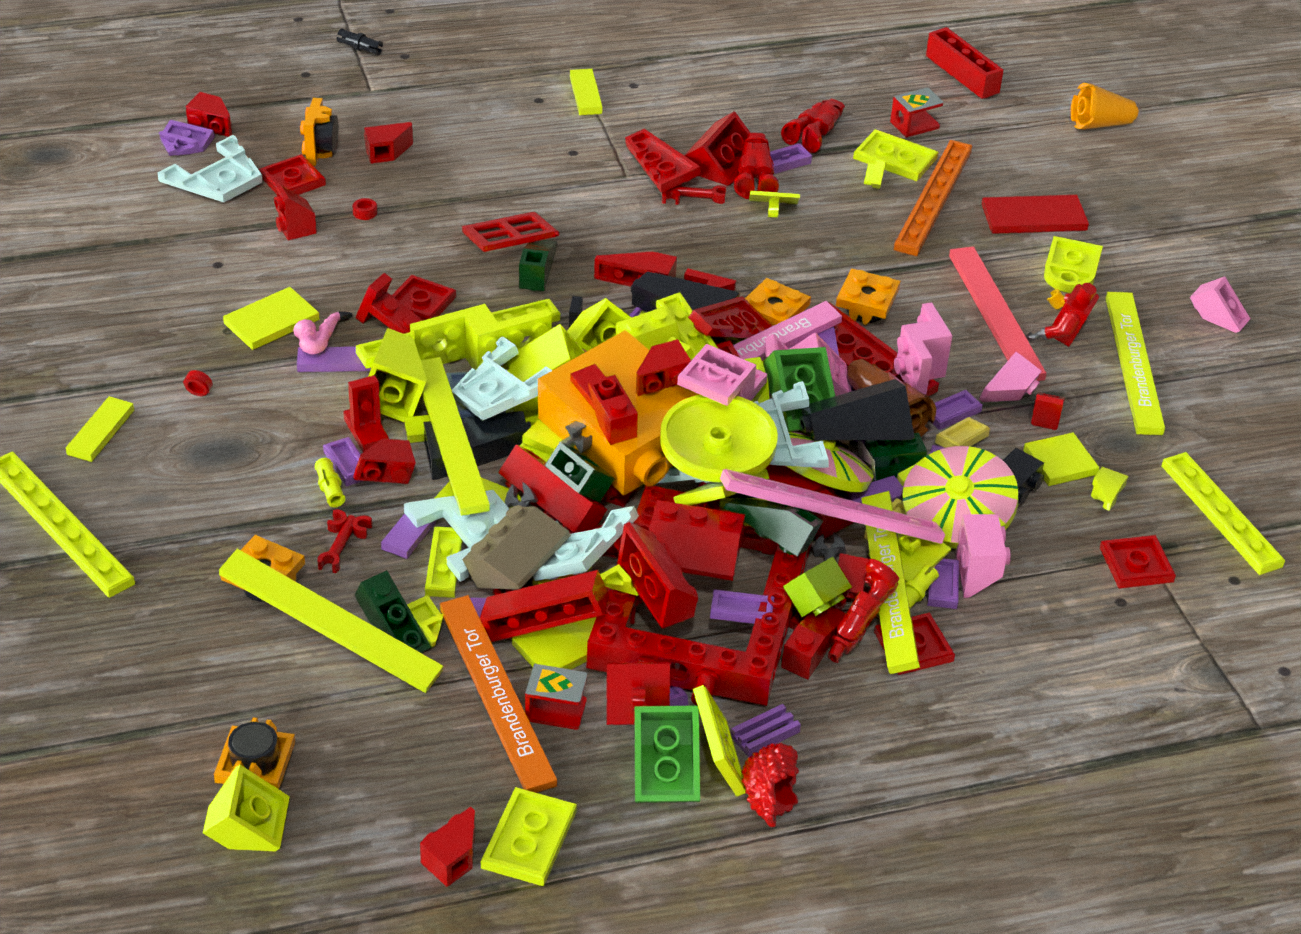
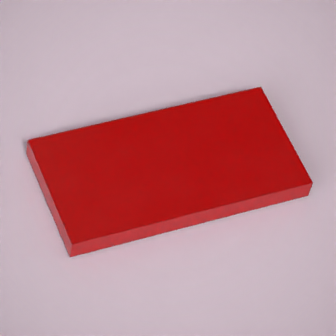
[981,195,1089,234]

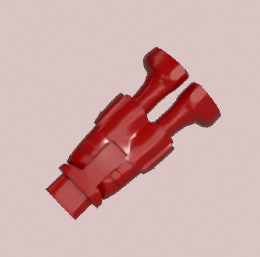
[781,98,845,153]
[734,133,779,199]
[828,559,900,663]

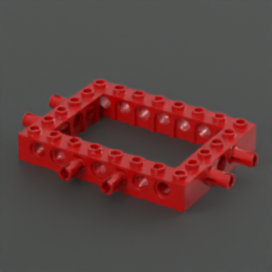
[586,482,813,706]

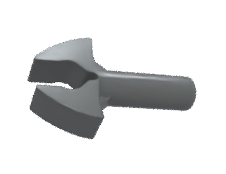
[561,421,592,454]
[505,482,538,507]
[813,533,846,561]

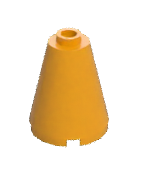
[1071,83,1139,130]

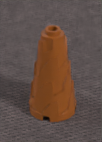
[847,359,936,437]

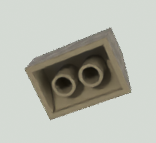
[462,505,571,590]

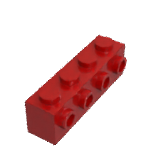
[926,27,1004,99]
[498,444,608,534]
[480,570,609,642]

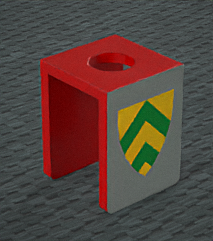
[890,88,943,138]
[525,664,587,730]

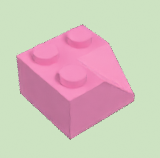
[955,514,1010,598]

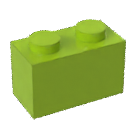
[783,557,852,617]

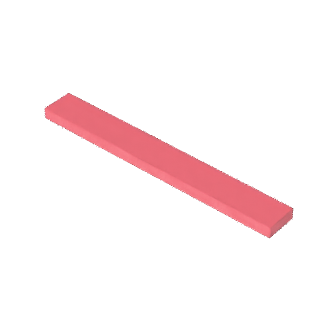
[949,246,1046,381]

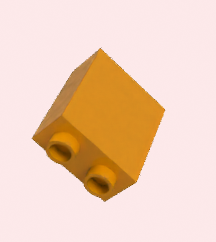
[538,330,699,495]

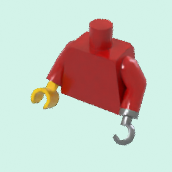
[1025,283,1099,347]

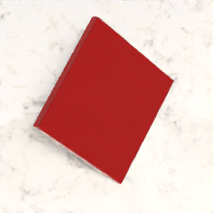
[607,662,670,725]

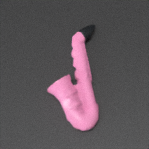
[293,311,353,355]

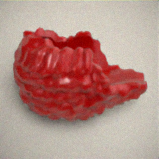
[741,743,799,827]

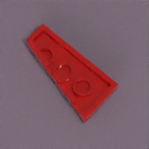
[625,129,701,193]
[688,296,773,338]

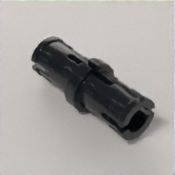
[337,28,383,56]

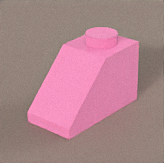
[1190,276,1250,333]
[979,352,1042,402]

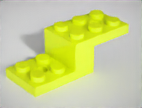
[410,304,552,370]

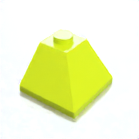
[567,298,631,351]
[203,764,290,851]

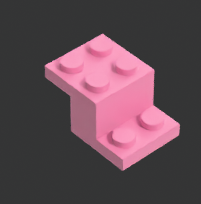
[894,302,952,394]
[765,332,852,396]
[677,344,768,406]

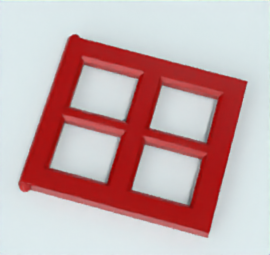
[462,212,560,252]

